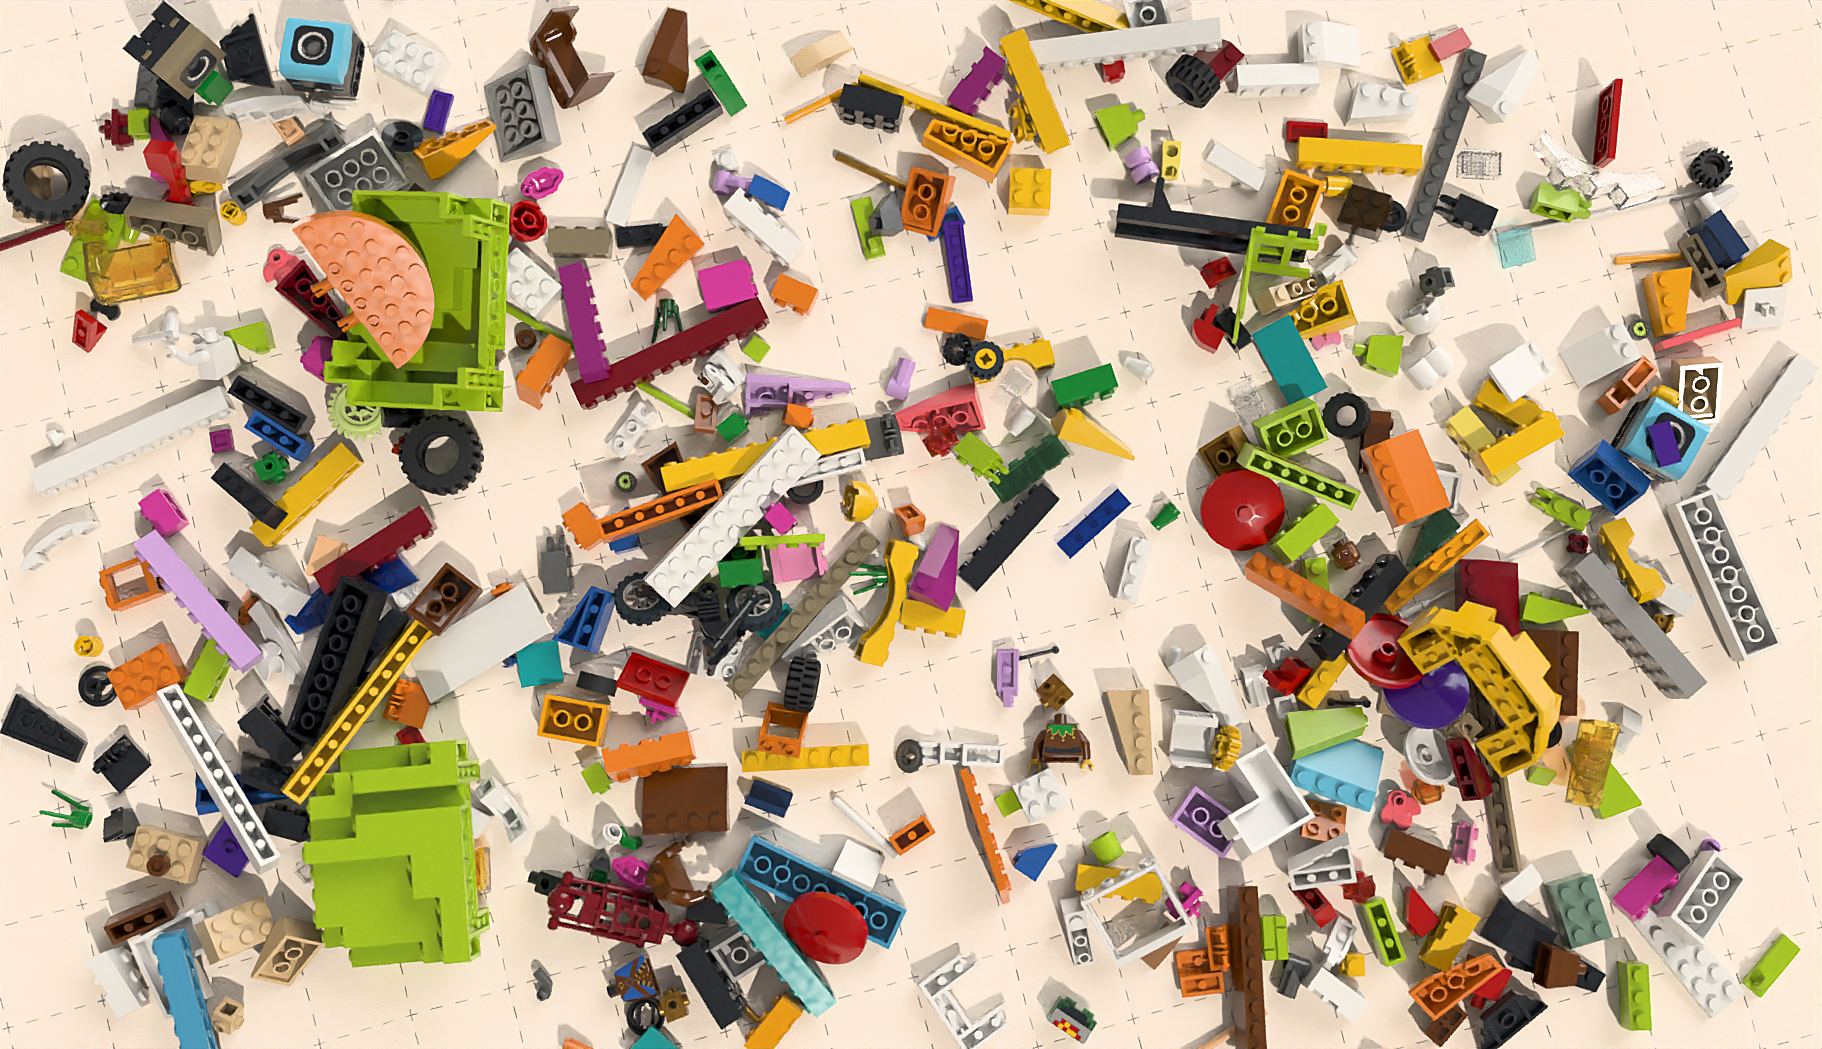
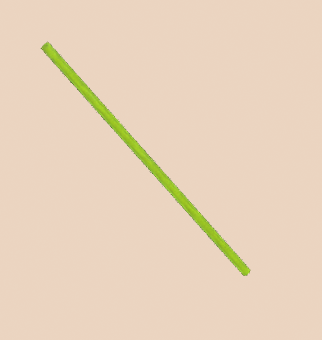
[506,303,695,420]

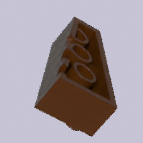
[641,441,704,533]

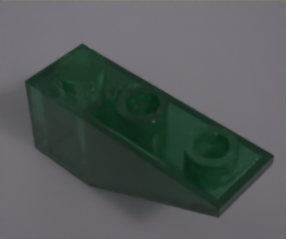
[1406,508,1461,567]

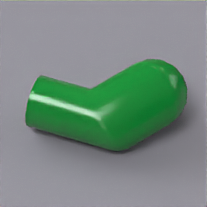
[619,825,643,851]

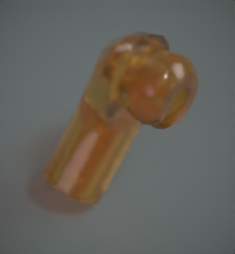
[238,595,259,626]

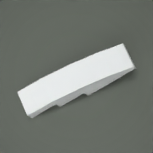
[223,95,311,123]
[919,741,1005,767]

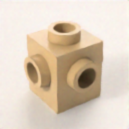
[1444,713,1484,745]
[211,996,245,1036]

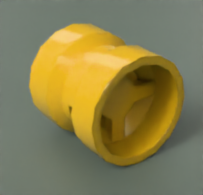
[220,201,248,226]
[74,636,104,657]

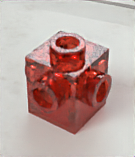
[922,424,960,458]
[1342,871,1376,903]

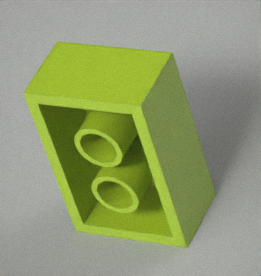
[1251,397,1329,459]
[1268,502,1340,565]

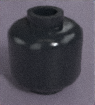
[159,105,192,136]

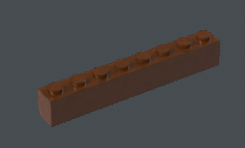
[1227,885,1267,1049]

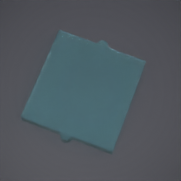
[1496,225,1537,269]

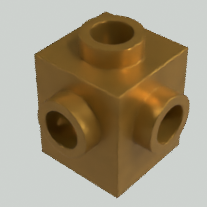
[1036,673,1074,712]
[657,988,690,1023]

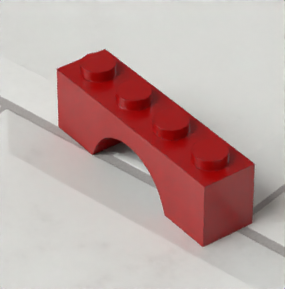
[143,140,196,206]

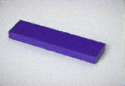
[942,220,973,304]

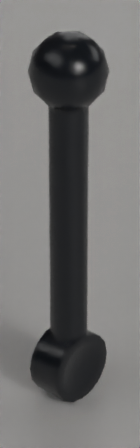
[1019,646,1060,661]
[1327,698,1371,708]

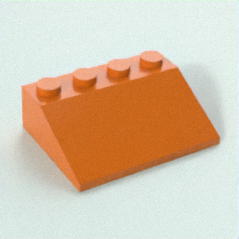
[1360,429,1451,529]

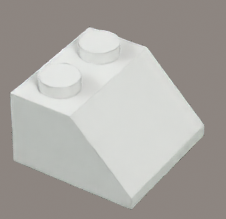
[1122,0,1172,28]

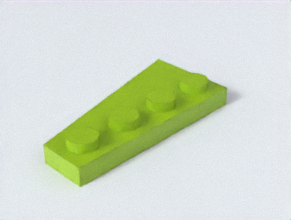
[736,533,825,550]

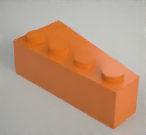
[601,730,697,783]

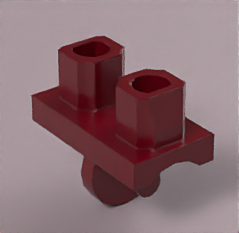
[98,109,134,151]

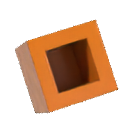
[780,403,814,431]

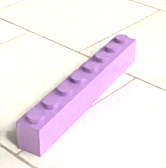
[133,529,264,674]

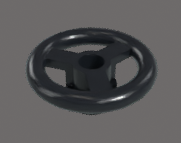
[78,665,117,707]

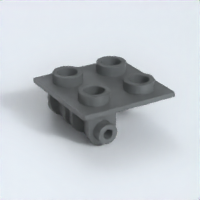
[863,413,905,461]

